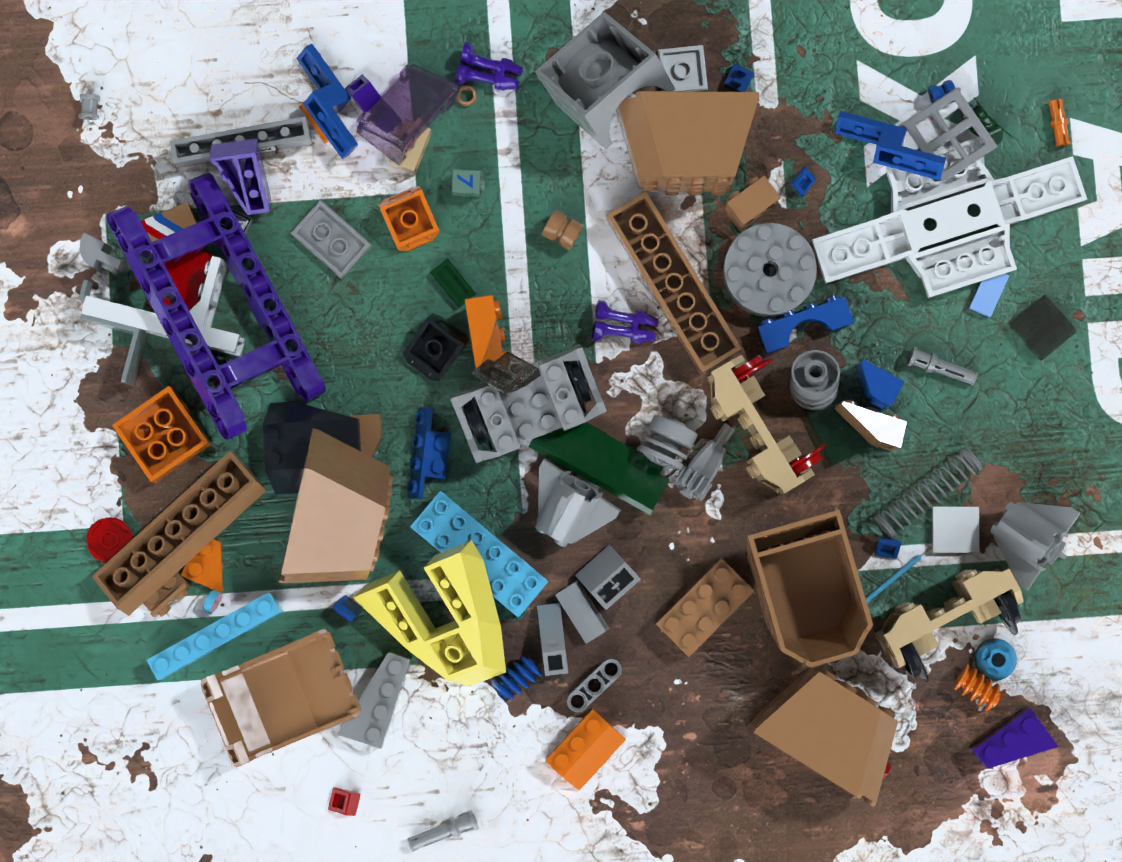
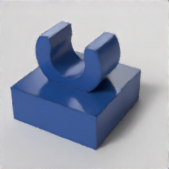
[724,64,754,92]

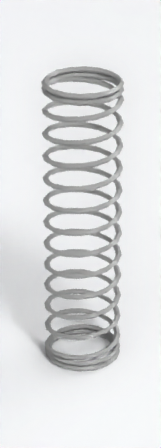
[874,447,983,539]

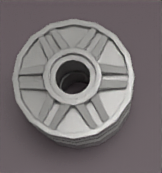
[789,350,840,410]
[638,415,698,471]

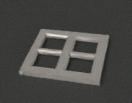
[901,87,998,183]

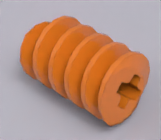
[954,663,1006,712]

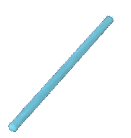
[866,555,921,603]

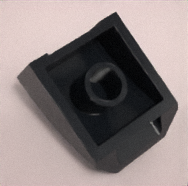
[403,313,470,381]

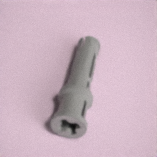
[907,346,978,386]
[407,810,479,852]

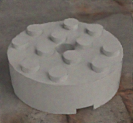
[722,223,817,318]

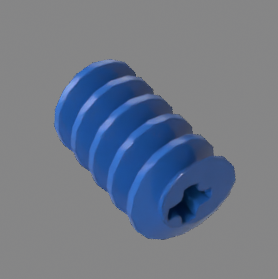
[491,656,543,703]

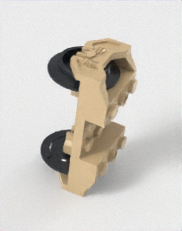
[874,568,1024,682]

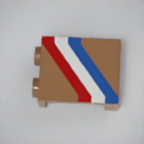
[141,202,208,262]

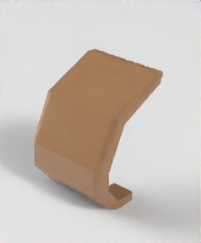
[200,629,362,767]

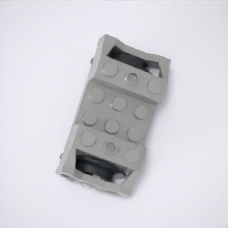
[449,344,607,463]

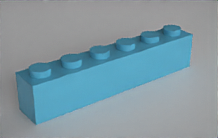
[147,592,284,681]

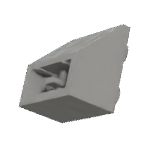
[575,545,641,610]

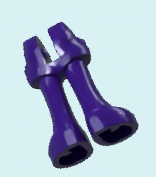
[455,42,523,91]
[591,299,659,344]

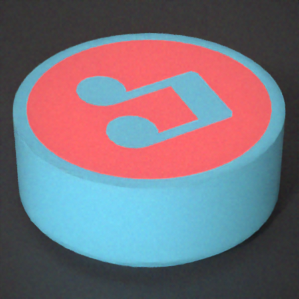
[203,590,222,614]

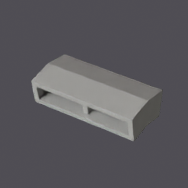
[555,580,610,644]

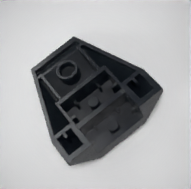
[263,401,361,495]

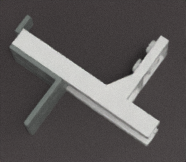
[78,256,246,386]

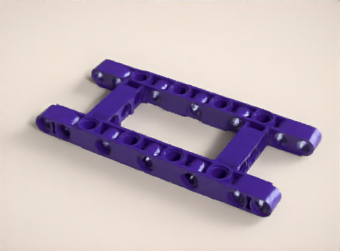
[107,172,326,440]

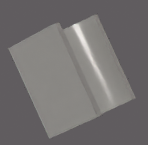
[535,12,675,149]

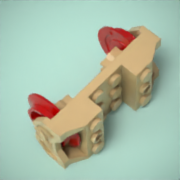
[706,355,826,496]

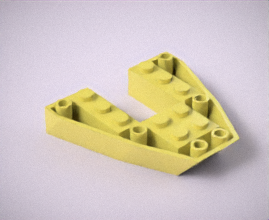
[353,540,506,686]

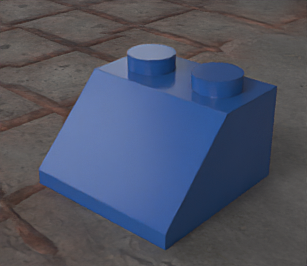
[855,359,905,411]

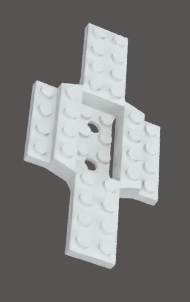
[811,139,1087,298]

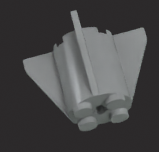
[535,459,621,547]
[991,502,1080,591]

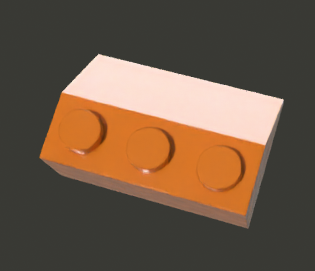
[545,708,626,791]

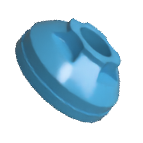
[974,638,1017,680]

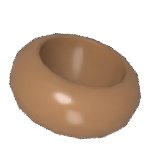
[456,85,477,107]

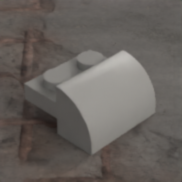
[79,233,130,276]

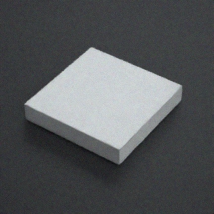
[658,45,708,92]
[932,507,980,553]

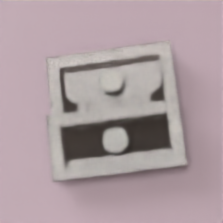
[1010,295,1076,361]
[472,351,541,394]

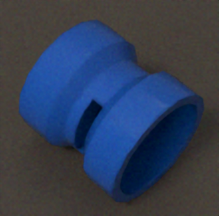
[928,80,955,104]

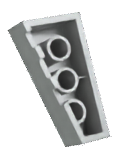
[337,652,412,749]

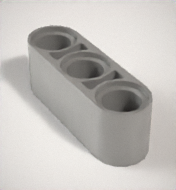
[567,658,622,712]

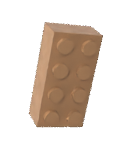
[655,558,754,657]

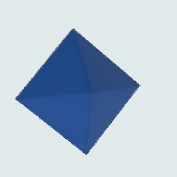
[791,166,816,197]
[874,537,901,559]

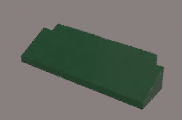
[528,422,670,515]

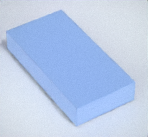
[969,274,1010,318]

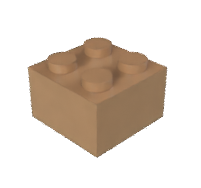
[724,175,781,232]

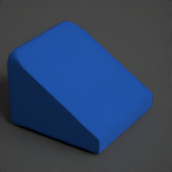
[333,595,362,622]

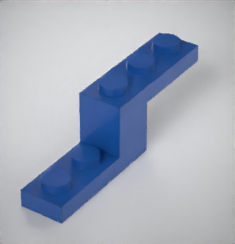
[296,44,359,159]
[835,111,946,181]

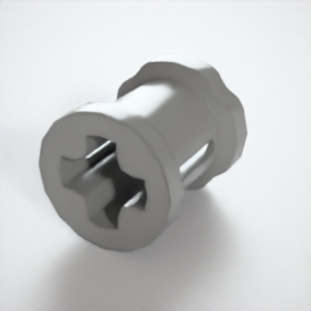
[78,94,101,120]

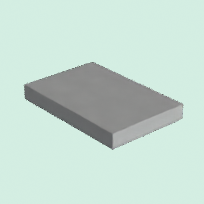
[290,200,372,279]

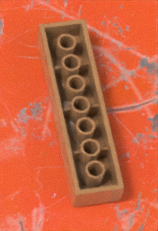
[606,192,742,375]
[92,451,267,616]

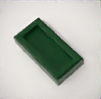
[430,258,476,308]

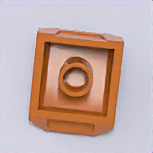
[378,186,440,251]

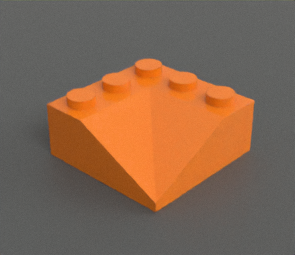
[465,295,509,375]
[112,386,212,483]

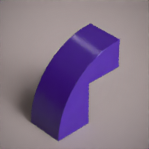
[345,74,402,136]

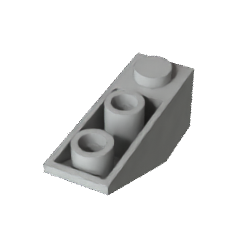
[537,603,568,676]

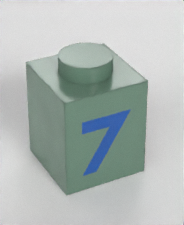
[452,169,485,197]

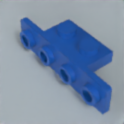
[407,407,451,499]

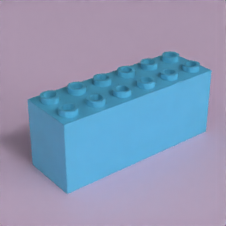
[410,491,549,617]

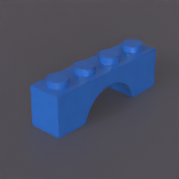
[756,295,854,355]

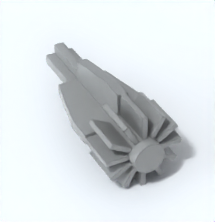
[673,423,735,501]

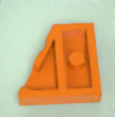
[181,539,224,593]

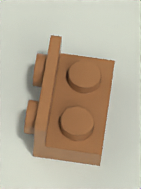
[143,572,191,617]

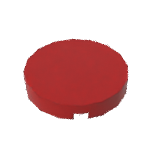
[86,517,133,563]

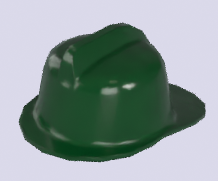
[962,97,1012,137]

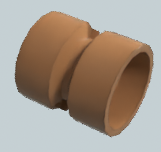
[542,210,584,251]

